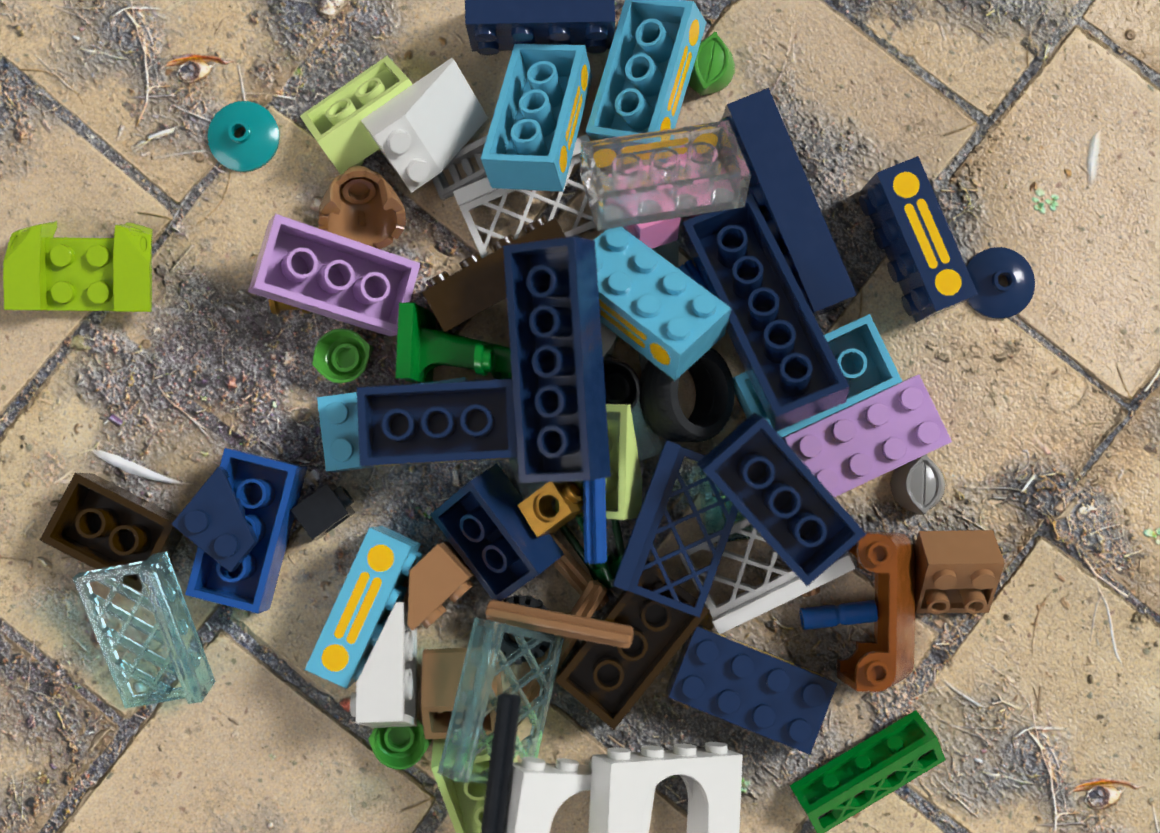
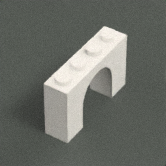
[588,742,743,833]
[505,757,656,833]

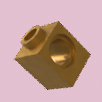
[517,481,583,538]

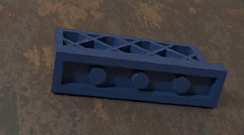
[613,440,738,618]

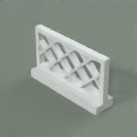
[453,134,616,258]
[679,517,856,635]

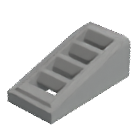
[432,135,487,200]

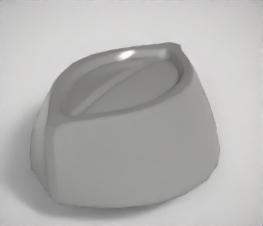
[890,454,946,515]

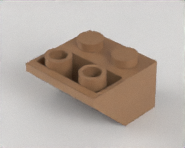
[915,530,1005,614]
[407,541,474,631]
[421,647,503,739]

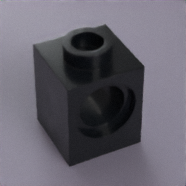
[291,483,355,540]

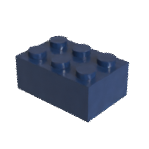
[430,464,564,601]

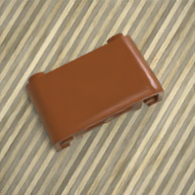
[837,531,915,692]

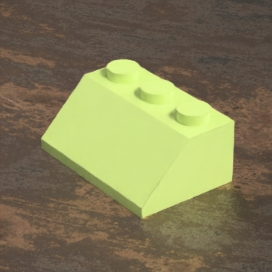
[300,56,413,174]

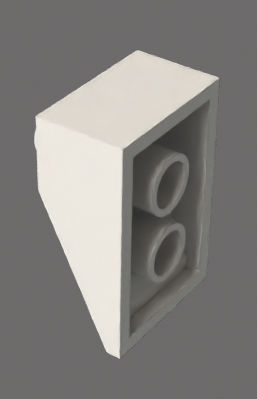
[361,58,488,193]
[350,602,417,728]

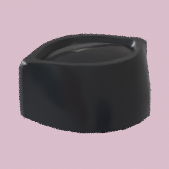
[603,354,640,412]

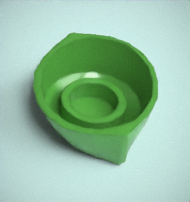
[688,32,735,96]
[312,329,374,383]
[369,719,433,770]

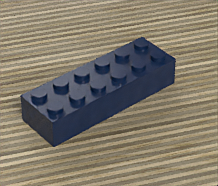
[716,88,857,317]
[683,194,850,431]
[503,236,611,483]

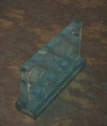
[72,552,216,708]
[438,617,564,784]

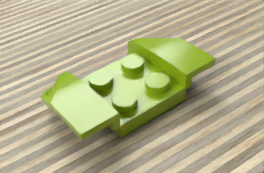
[3,221,153,312]

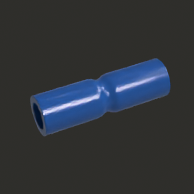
[799,600,878,630]

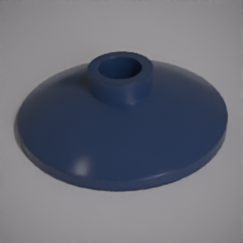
[966,247,1035,319]

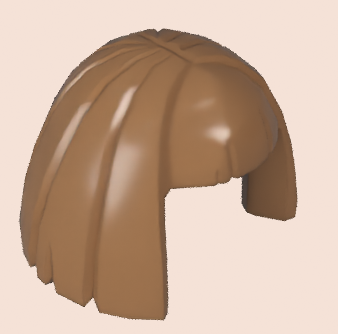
[318,165,406,249]

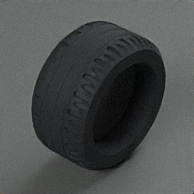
[639,348,735,442]

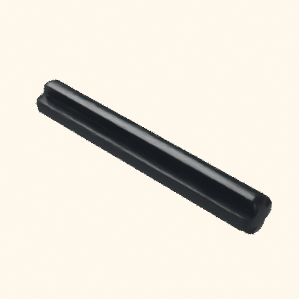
[481,693,521,833]

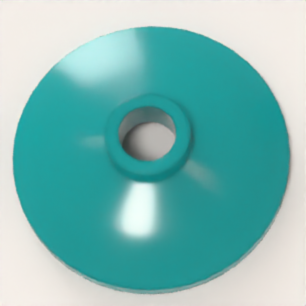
[208,101,280,172]

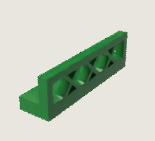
[790,710,946,833]

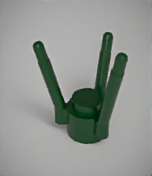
[560,514,625,589]

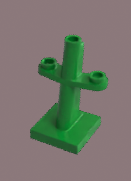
[395,303,512,384]

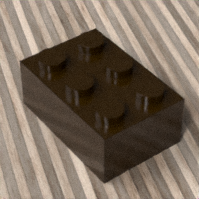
[40,473,183,592]

